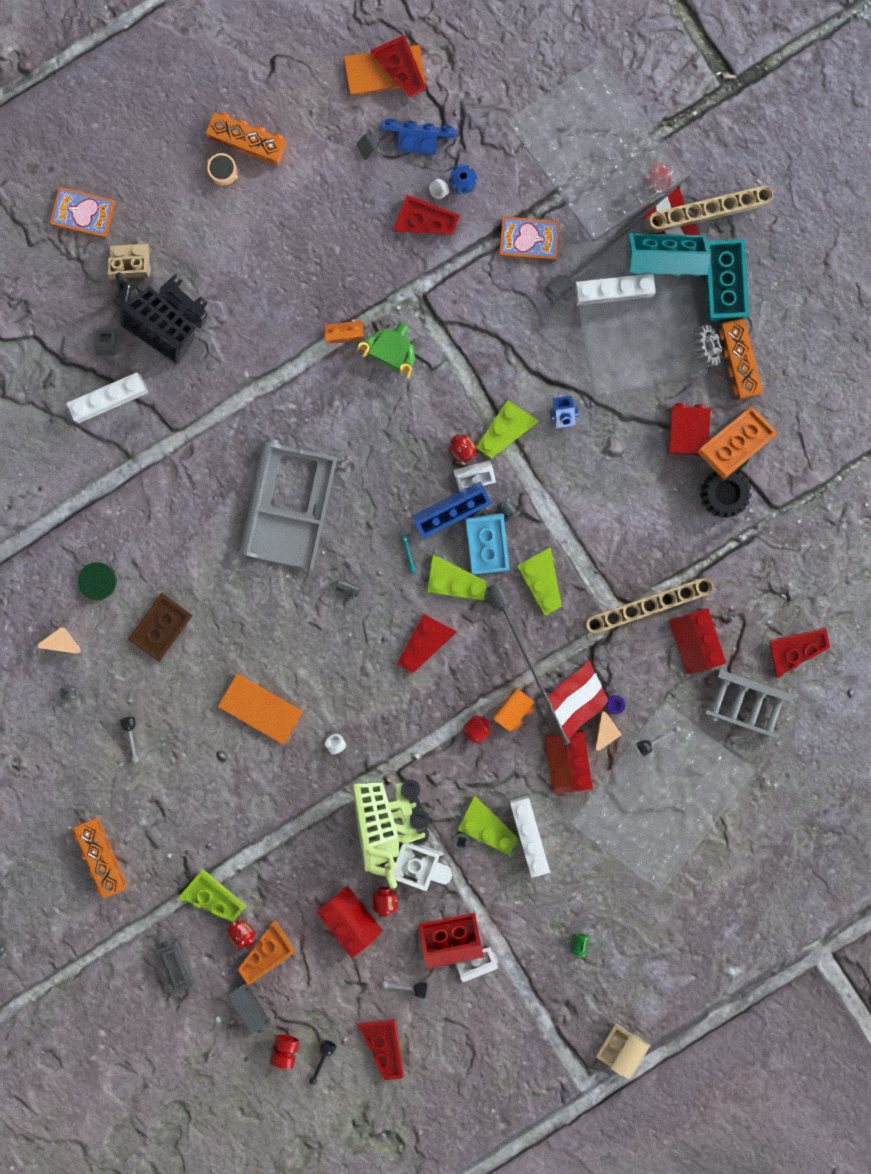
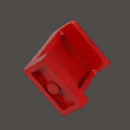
[667,403,711,456]

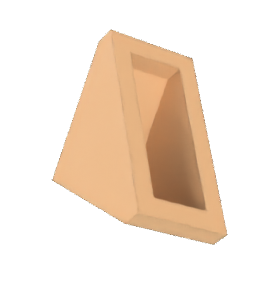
[38,628,81,653]
[594,711,622,751]

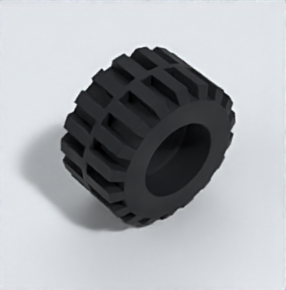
[700,470,752,518]

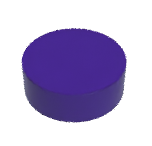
[606,695,625,715]

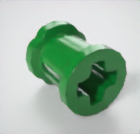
[571,933,590,956]

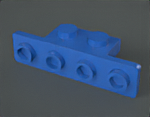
[380,119,457,155]

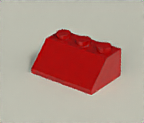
[669,608,726,674]
[544,730,593,793]
[316,886,383,958]
[419,913,484,969]

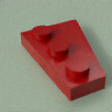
[370,35,427,98]
[393,195,460,235]
[397,614,457,673]
[769,628,830,678]
[357,1019,404,1080]

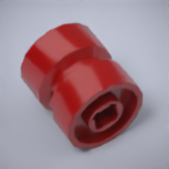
[269,1034,300,1069]

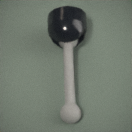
[120,717,139,763]
[636,726,681,757]
[381,981,427,998]

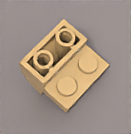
[108,244,151,279]
[596,1024,651,1079]

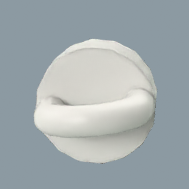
[429,179,449,199]
[325,734,346,754]

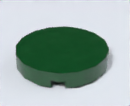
[78,562,117,600]

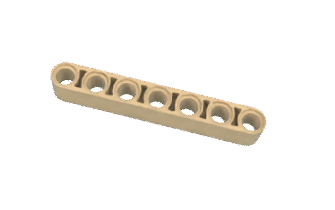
[644,186,773,233]
[585,578,713,633]

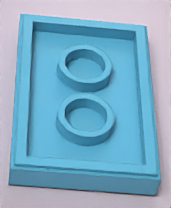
[465,513,510,575]

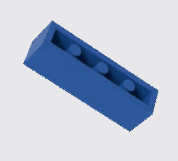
[412,482,492,538]

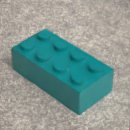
[627,233,711,276]
[704,239,749,322]

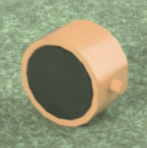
[207,153,238,186]

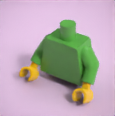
[356,322,415,378]

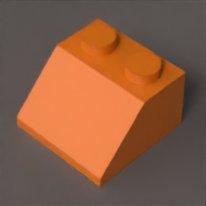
[492,687,534,732]

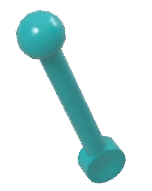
[402,534,416,573]

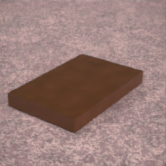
[128,593,193,662]

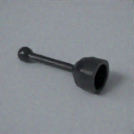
[309,1040,337,1085]

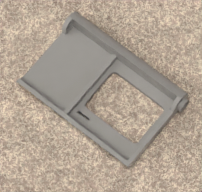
[239,439,338,570]

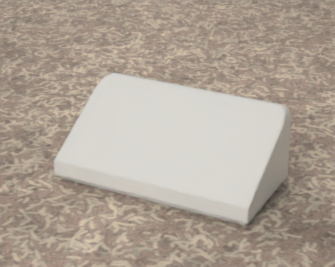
[453,461,496,492]
[455,947,498,982]

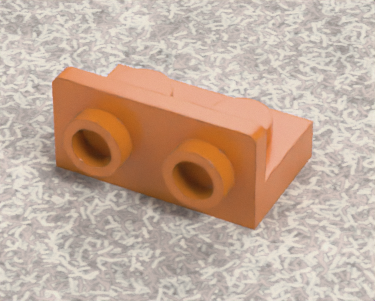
[324,321,365,344]

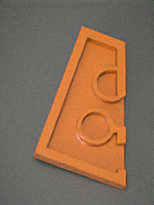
[238,920,297,986]

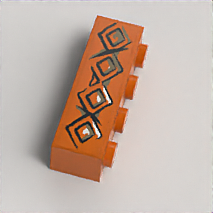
[206,112,287,166]
[718,318,763,400]
[73,817,128,899]

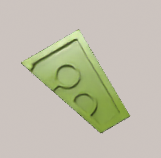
[476,400,539,459]
[517,547,562,616]
[427,554,487,601]
[458,795,518,855]
[178,869,246,922]

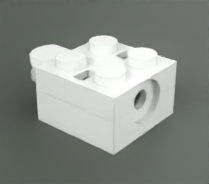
[393,842,452,891]

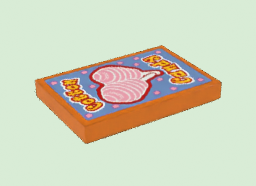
[50,187,116,239]
[499,216,560,261]

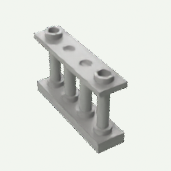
[702,669,793,740]

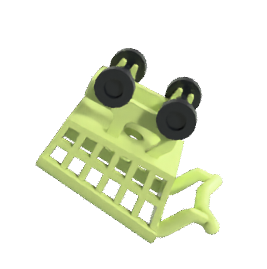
[353,780,429,889]

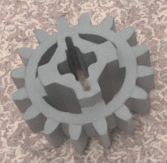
[693,325,722,367]

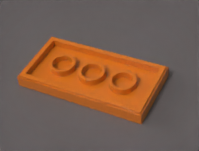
[344,45,426,96]
[698,406,778,479]
[218,673,304,745]

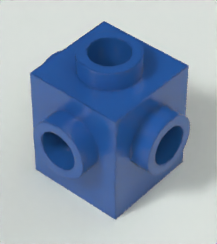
[448,164,478,195]
[550,396,579,428]

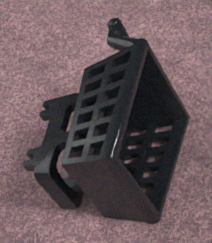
[115,272,208,364]

